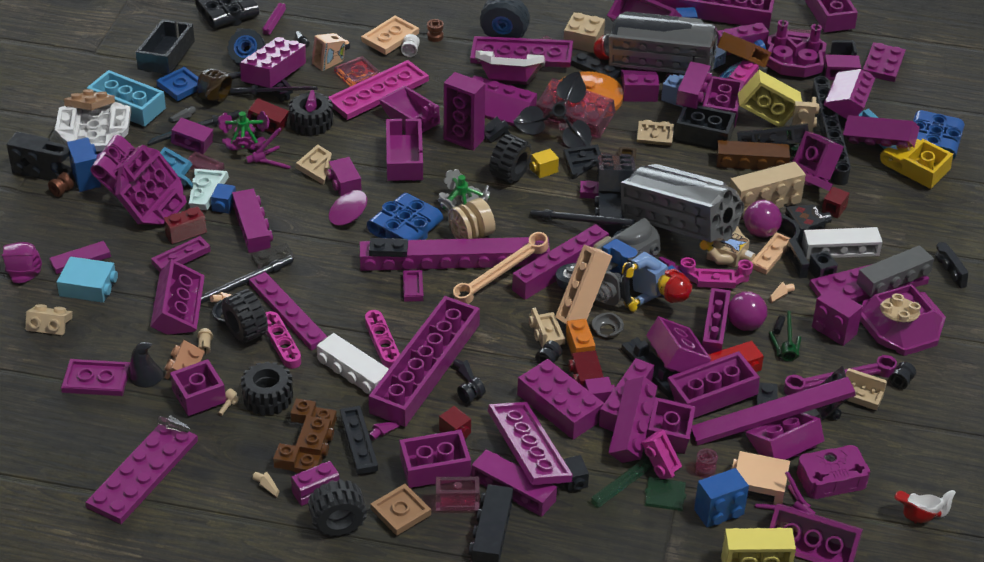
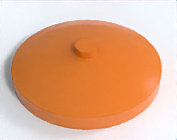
[555,71,623,118]

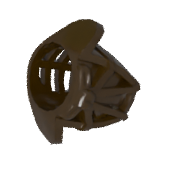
[197,69,233,104]

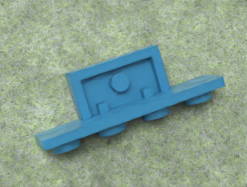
[160,147,193,188]

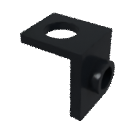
[830,40,857,56]

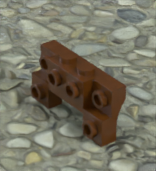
[273,398,337,474]

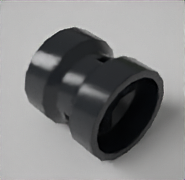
[535,340,563,364]
[889,361,917,389]
[457,377,486,404]

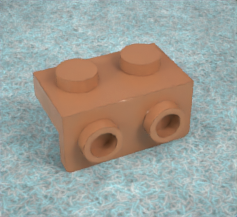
[164,340,205,379]

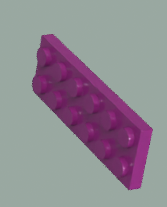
[470,36,573,67]
[809,264,929,302]
[488,402,573,485]
[85,420,198,524]

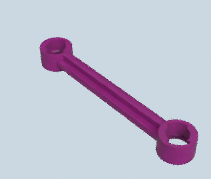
[784,355,897,395]

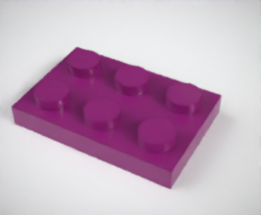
[863,42,906,82]

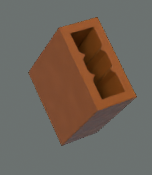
[717,32,772,68]

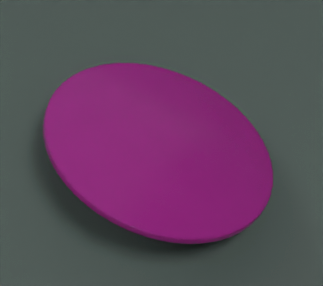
[329,190,367,226]

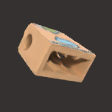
[312,33,350,71]

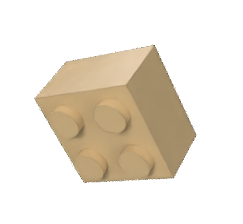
[564,12,605,53]

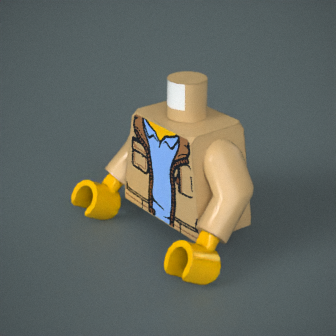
[700,226,755,267]

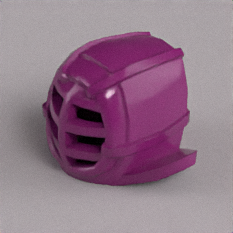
[2,242,42,283]

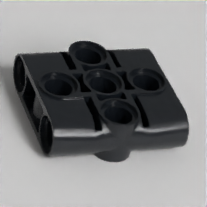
[195,0,260,29]

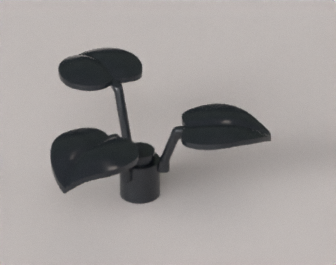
[513,72,592,148]

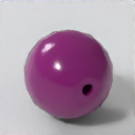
[743,200,782,238]
[727,292,768,331]

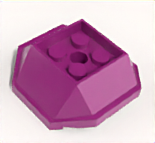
[114,145,187,226]
[860,284,946,356]

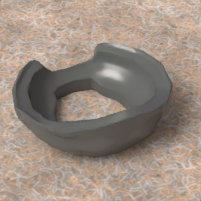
[592,313,624,338]

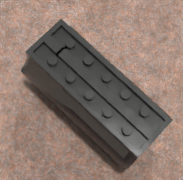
[609,11,718,74]
[621,164,744,242]

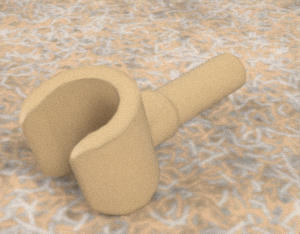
[218,389,239,416]

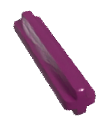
[262,3,286,35]

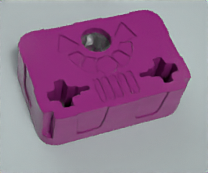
[796,445,870,499]

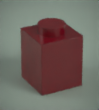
[821,187,850,218]
[439,406,471,439]

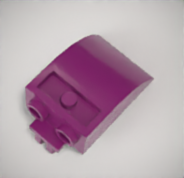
[379,86,440,133]

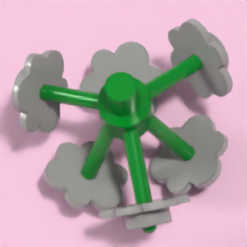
[438,169,490,211]

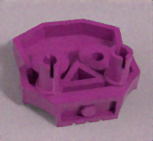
[766,20,826,78]

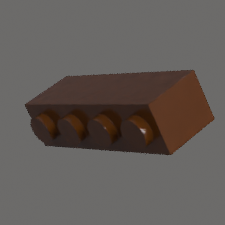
[716,140,790,170]

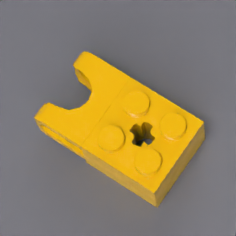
[880,139,953,189]

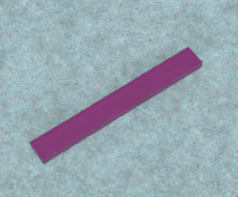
[691,377,856,446]

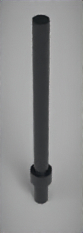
[530,209,634,226]
[201,256,293,303]

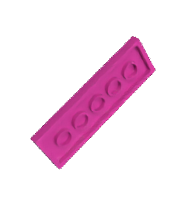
[329,60,429,120]

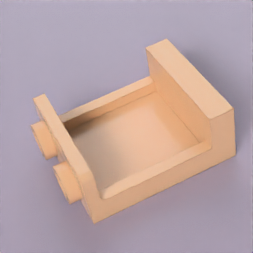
[732,451,790,505]

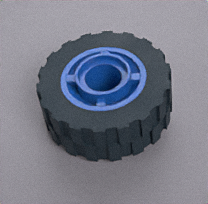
[227,29,266,65]

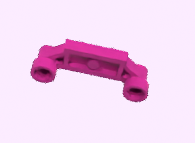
[680,257,753,288]

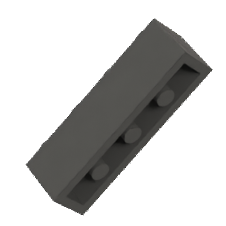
[856,245,934,297]

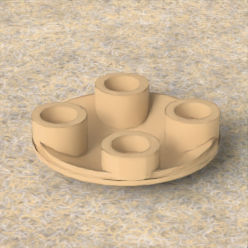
[880,294,921,322]

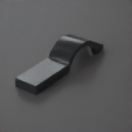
[778,212,809,279]

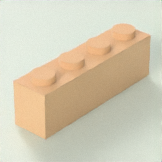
[555,245,612,324]

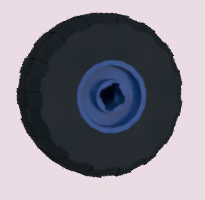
[479,0,530,38]

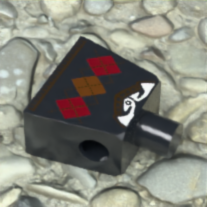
[785,205,832,243]

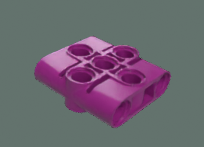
[91,135,135,195]

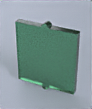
[645,477,687,511]

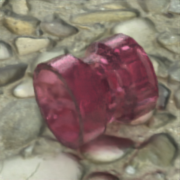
[695,448,718,478]

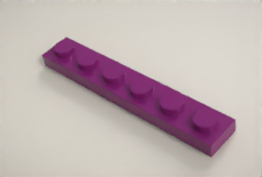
[249,272,327,351]

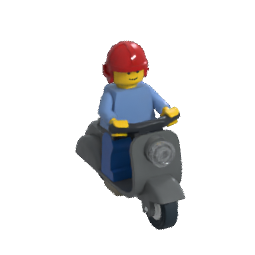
[556,218,692,311]

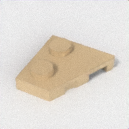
[295,144,332,184]

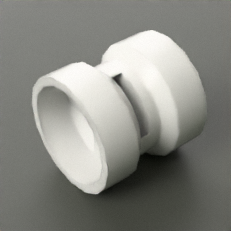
[401,34,420,57]

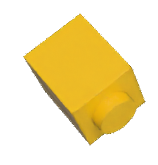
[530,149,559,178]

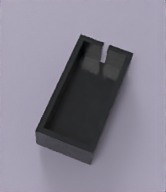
[136,19,195,74]

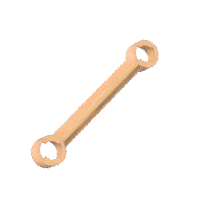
[453,232,549,304]

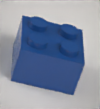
[67,137,101,192]
[694,468,749,527]

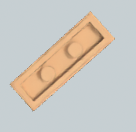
[751,232,791,274]

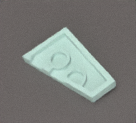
[189,169,229,210]

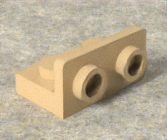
[637,120,674,146]

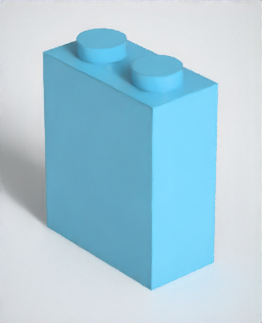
[57,257,118,303]

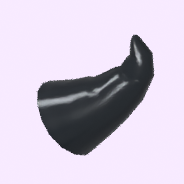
[130,342,164,388]

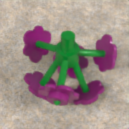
[218,111,269,150]

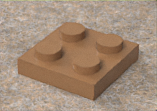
[64,89,115,110]
[370,484,431,535]

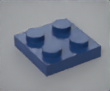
[157,67,198,101]

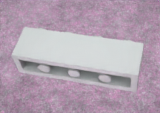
[802,227,882,259]
[317,333,389,394]

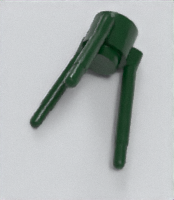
[769,311,801,362]

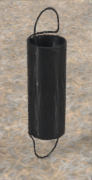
[773,314,785,337]

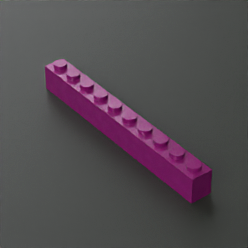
[360,237,550,271]

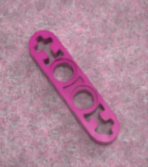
[365,310,400,368]
[266,311,301,369]

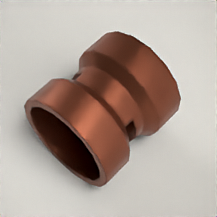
[427,19,444,42]
[48,172,74,197]

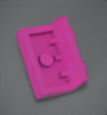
[641,429,682,479]

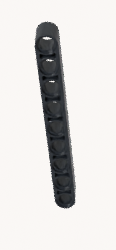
[812,76,851,185]

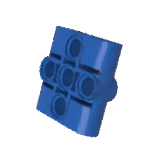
[913,110,965,160]
[367,193,443,240]

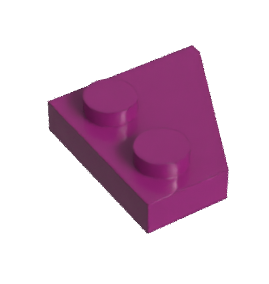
[803,170,833,191]

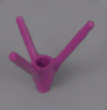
[247,128,290,169]
[755,471,816,514]

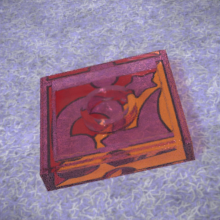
[334,56,381,87]

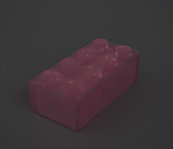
[536,78,616,138]

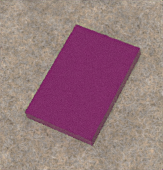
[61,359,130,396]

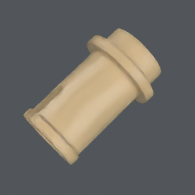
[197,328,213,354]

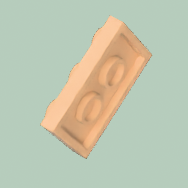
[361,16,419,55]

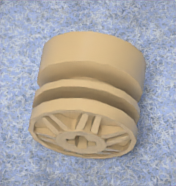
[448,198,495,239]

